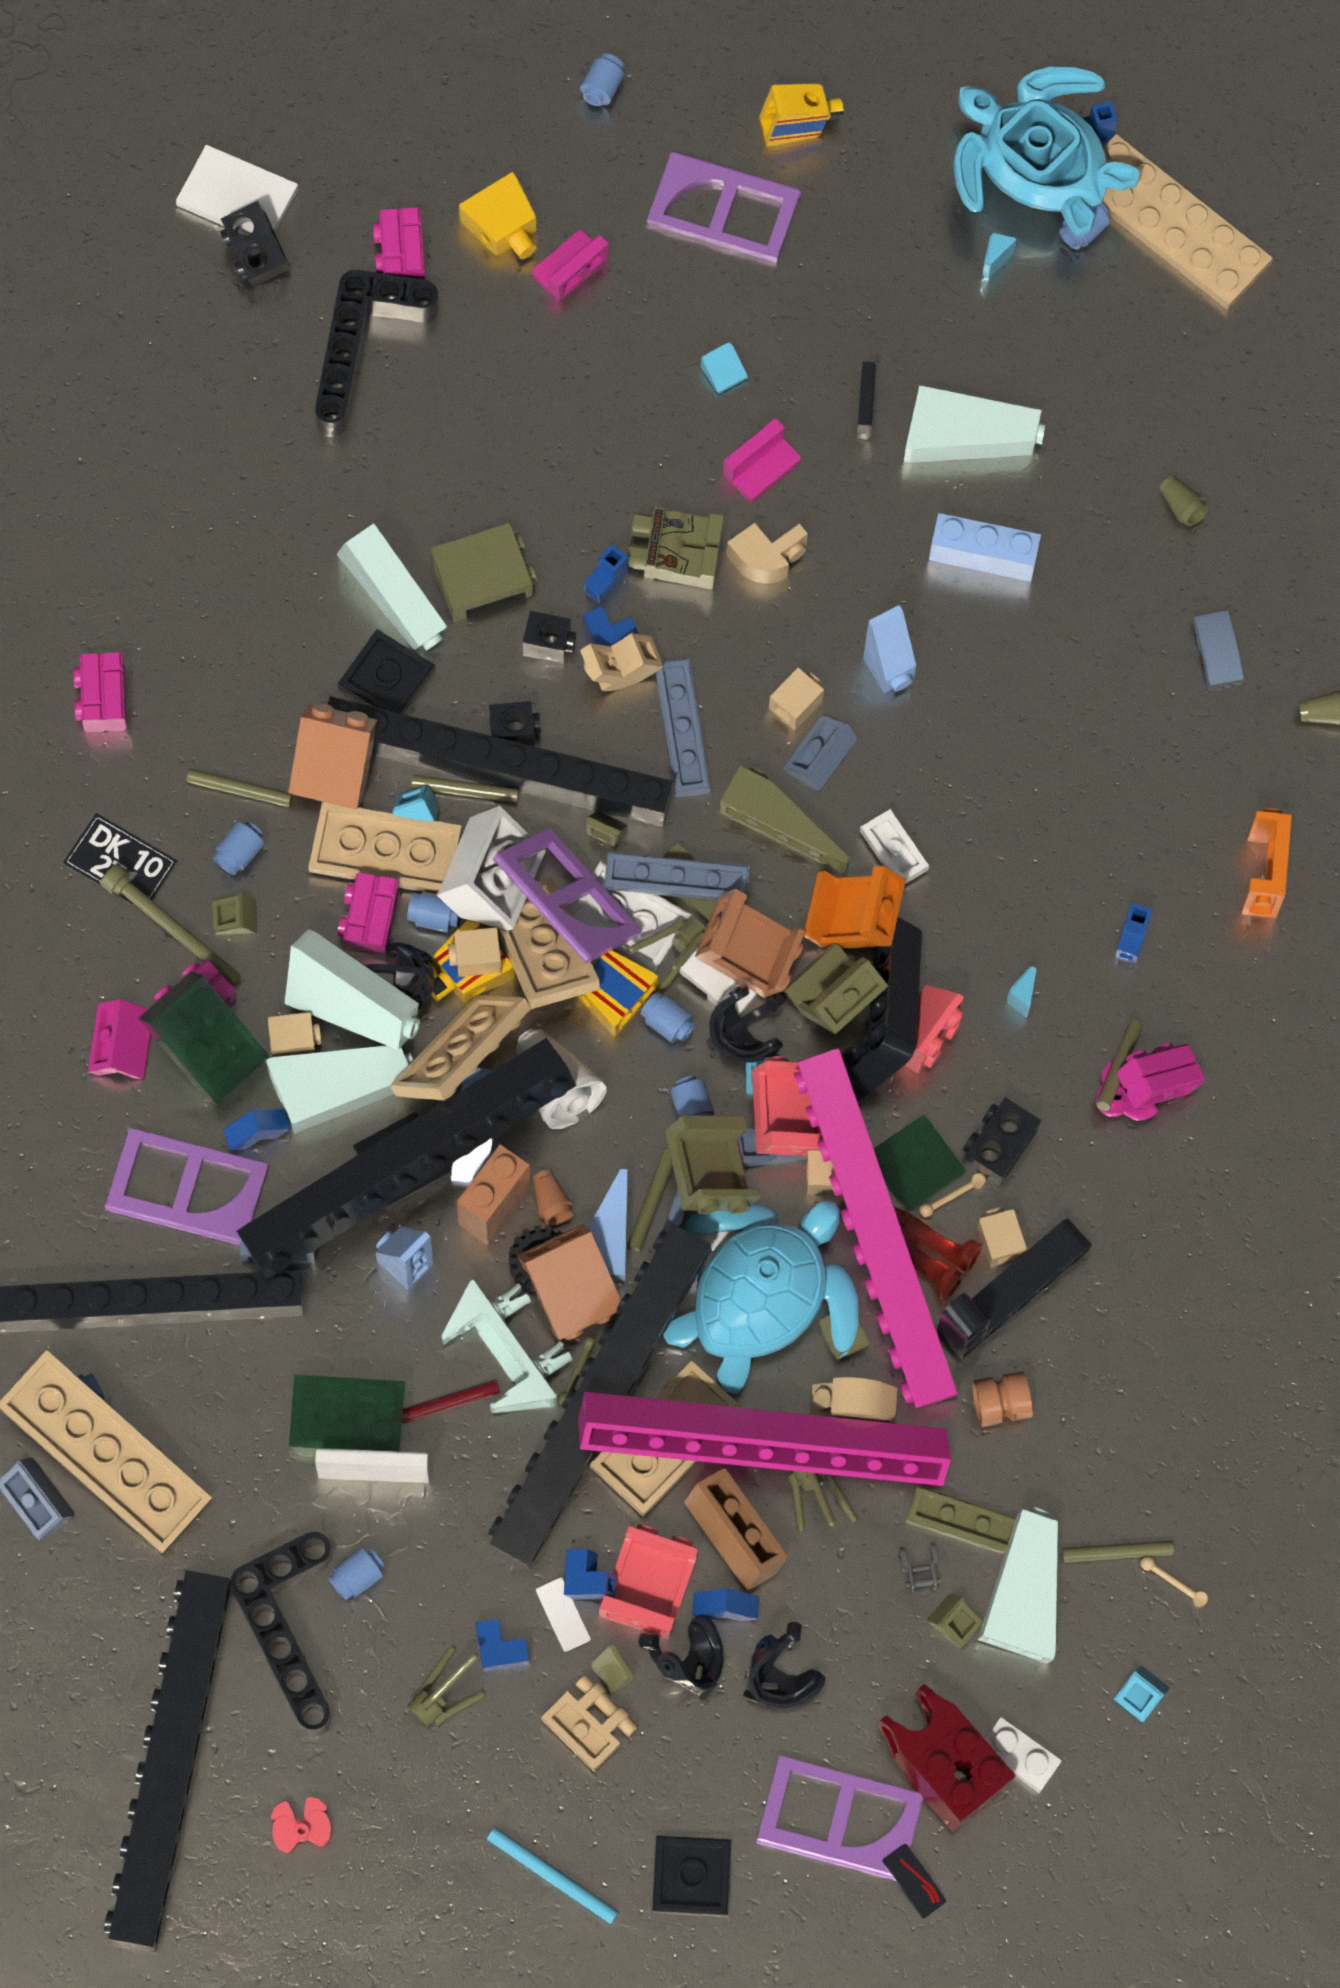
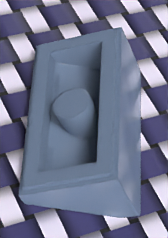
[783,714,857,791]
[0,1458,75,1541]

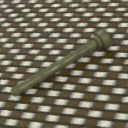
[100,863,240,985]

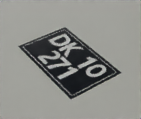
[63,813,178,906]

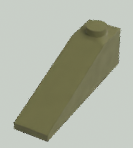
[719,765,850,875]

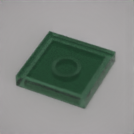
[874,1115,966,1214]

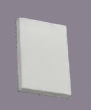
[176,145,299,236]
[568,861,691,973]
[315,1448,429,1483]

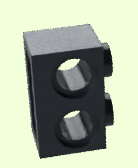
[220,201,291,286]
[963,1097,1041,1187]

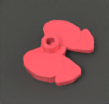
[271,1797,331,1853]

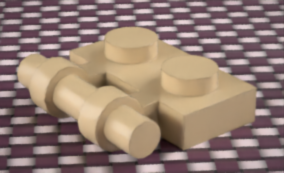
[541,1675,639,1772]

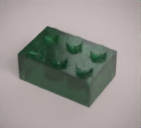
[138,971,270,1104]
[289,1374,406,1458]

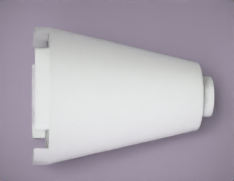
[515,1029,607,1129]

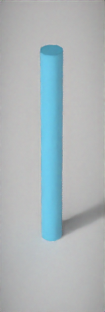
[487,1827,619,1924]

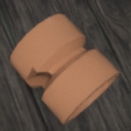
[972,1371,1033,1427]

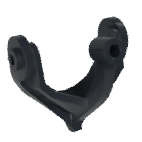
[362,942,437,1011]
[707,984,785,1063]
[639,1615,724,1700]
[743,1622,825,1708]

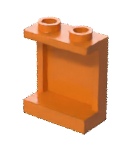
[1241,808,1292,918]
[804,866,906,949]

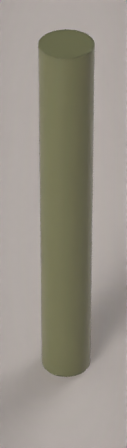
[186,769,293,807]
[412,775,519,803]
[1096,1020,1143,1111]
[627,1148,673,1252]
[1062,1541,1174,1563]

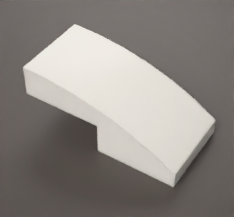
[680,948,757,1015]

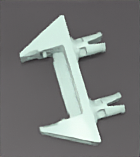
[441,1280,573,1413]

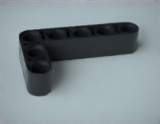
[315,270,439,437]
[841,917,922,1101]
[936,1218,1093,1359]
[230,1532,332,1736]

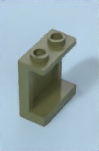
[430,523,537,623]
[784,943,888,1034]
[665,1115,761,1214]

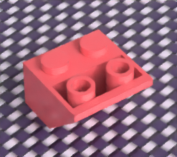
[905,985,965,1074]

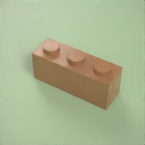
[684,1468,788,1591]

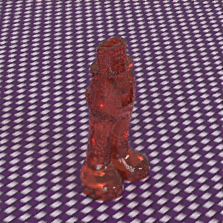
[893,1206,983,1301]

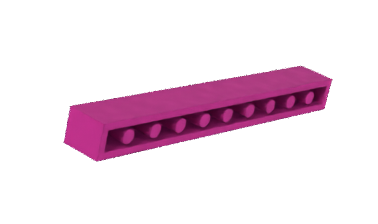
[794,1048,958,1410]
[578,1392,951,1486]

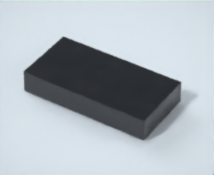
[856,361,876,440]

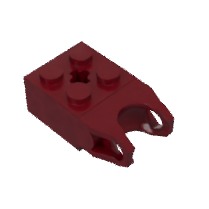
[877,1684,1016,1832]

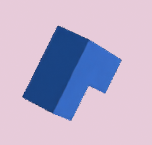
[1082,101,1118,142]
[583,544,629,604]
[582,606,639,647]
[1115,903,1153,963]
[223,1109,291,1150]
[564,1549,617,1600]
[693,1588,759,1622]
[476,1619,529,1672]

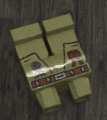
[627,507,724,590]

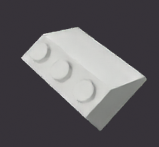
[437,806,546,931]

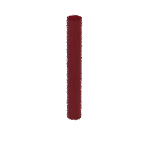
[391,1379,500,1427]

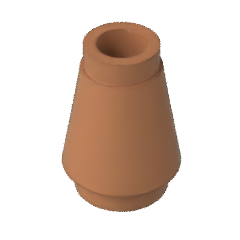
[532,1170,573,1226]

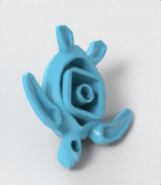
[953,67,1140,236]
[664,1200,859,1394]

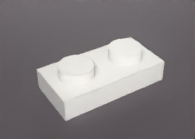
[860,809,929,884]
[985,1717,1062,1793]

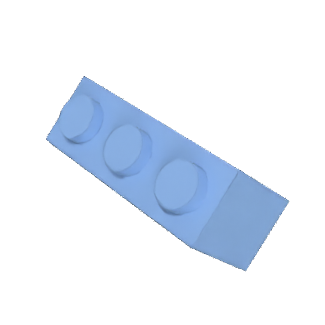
[929,513,1041,582]

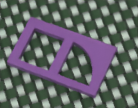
[647,151,802,263]
[493,828,642,964]
[104,1128,269,1245]
[756,1756,923,1880]

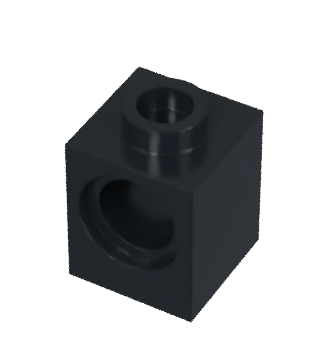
[523,611,577,664]
[489,701,541,746]

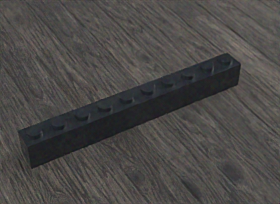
[328,696,673,827]
[236,1037,576,1279]
[488,1224,712,1569]
[0,1270,303,1333]
[104,1570,231,1952]

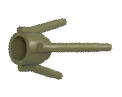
[628,918,706,997]
[788,1471,858,1532]
[407,1646,485,1727]

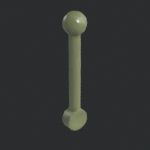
[558,1335,596,1405]

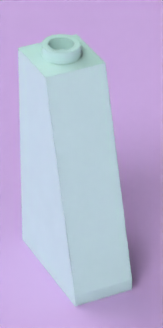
[904,385,1046,463]
[337,523,447,651]
[284,929,420,1050]
[266,1046,414,1134]
[977,1507,1058,1664]

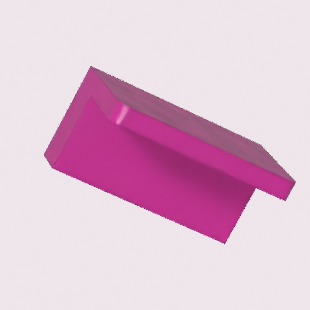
[532,230,609,301]
[723,418,801,501]
[88,999,153,1079]

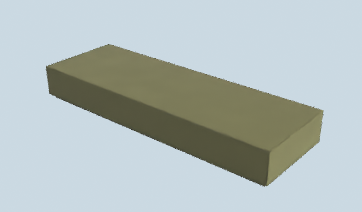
[906,1485,1016,1554]

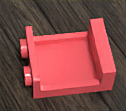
[752,1056,824,1156]
[599,1524,698,1639]

